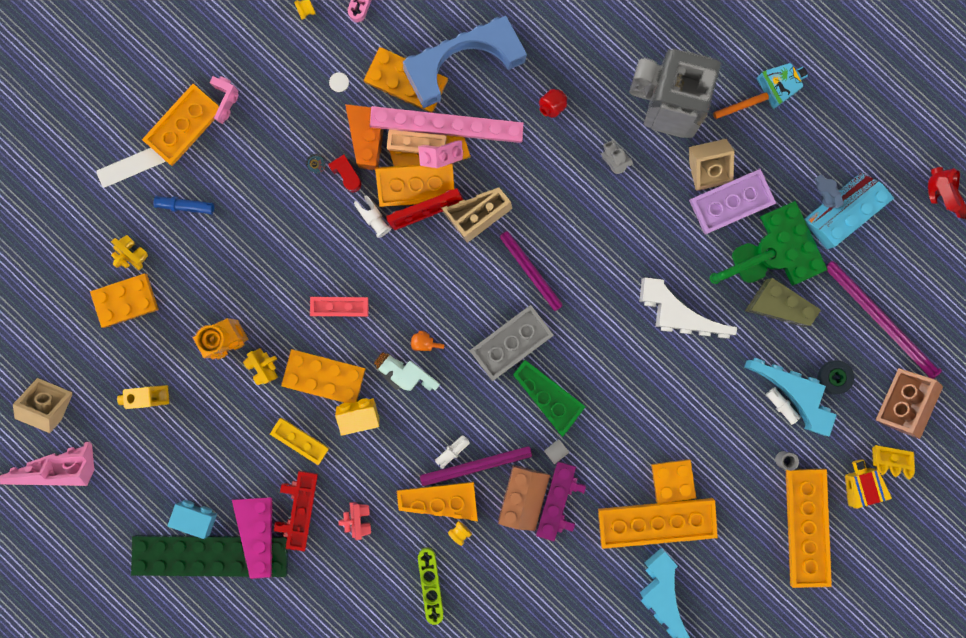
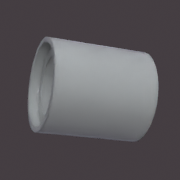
[544,439,570,464]
[775,451,799,471]

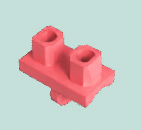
[338,502,371,540]

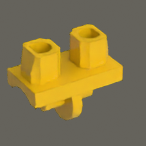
[111,235,148,271]
[243,348,278,385]

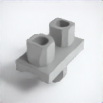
[601,140,633,174]

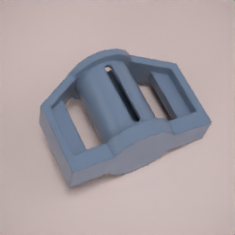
[815,174,844,209]

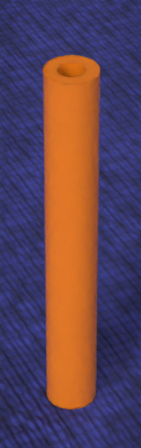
[713,92,769,119]

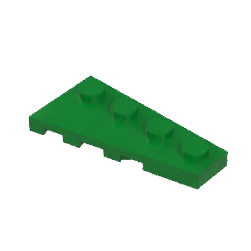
[513,360,586,437]

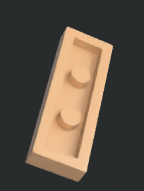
[387,130,447,153]

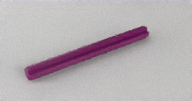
[420,446,532,486]

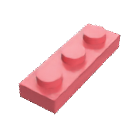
[310,297,369,317]

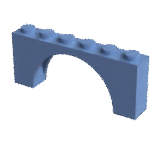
[403,16,527,109]

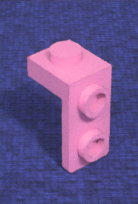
[210,76,238,124]
[418,140,463,168]

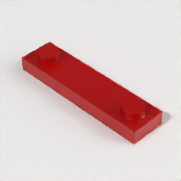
[386,188,463,231]

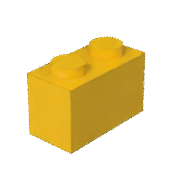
[335,398,379,436]

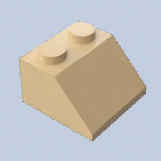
[689,139,734,191]
[13,378,72,433]

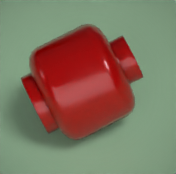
[539,89,567,118]

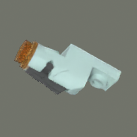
[374,352,440,391]

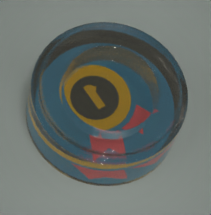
[306,154,326,174]

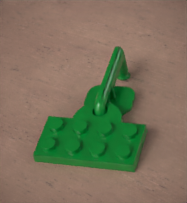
[709,201,828,286]

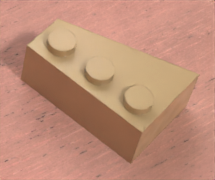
[442,188,512,243]

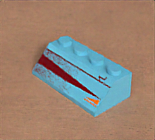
[804,172,894,249]

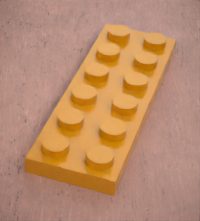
[786,469,832,588]
[598,498,718,549]

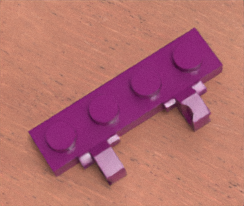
[535,461,586,541]

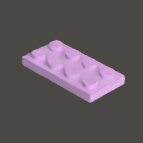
[689,169,776,235]

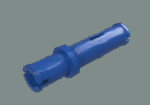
[153,196,214,215]

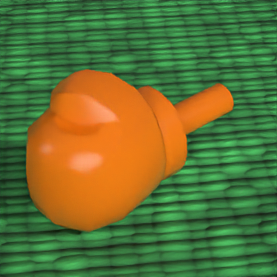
[411,331,444,351]

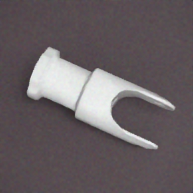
[354,195,392,238]

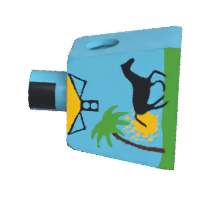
[757,63,808,109]

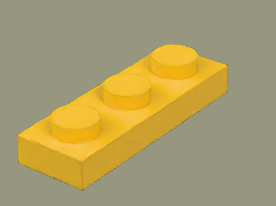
[270,417,330,465]

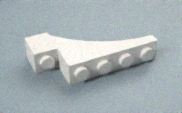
[639,278,737,339]

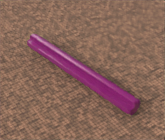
[500,231,563,311]

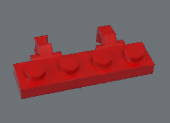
[274,471,318,552]

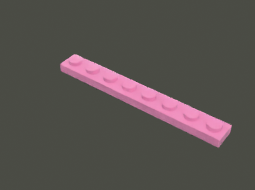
[370,106,523,143]

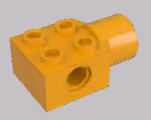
[193,318,249,360]

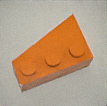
[345,104,384,170]

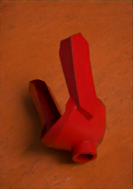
[928,167,966,219]

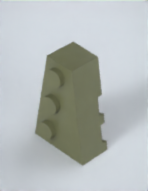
[745,278,821,327]

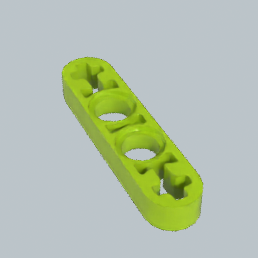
[418,547,444,625]

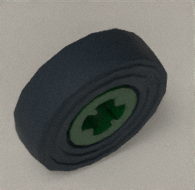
[818,360,854,395]

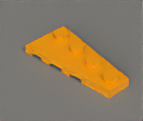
[397,482,478,521]

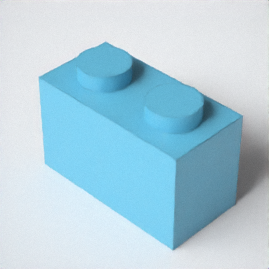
[167,500,217,539]

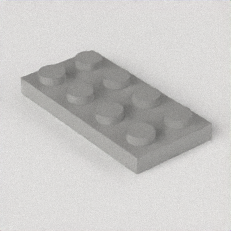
[469,305,554,381]

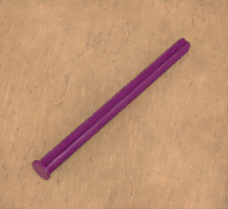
[826,261,942,379]

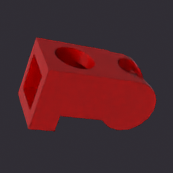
[328,155,361,193]

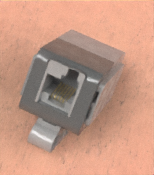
[629,49,721,138]

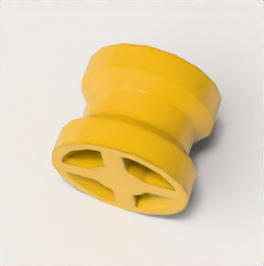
[294,0,316,20]
[448,521,472,546]

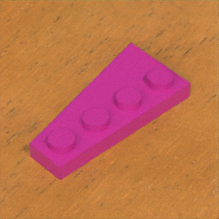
[232,497,272,579]

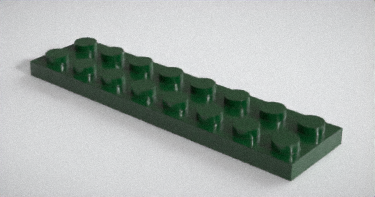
[131,535,288,577]

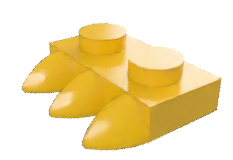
[872,445,915,480]

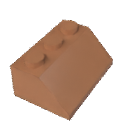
[876,368,943,439]
[498,465,550,531]

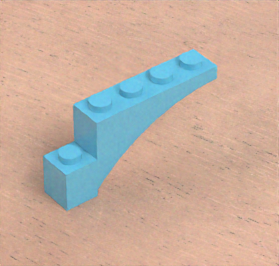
[744,358,837,437]
[640,548,690,638]

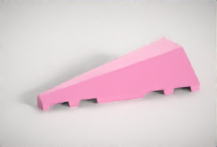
[0,442,94,486]

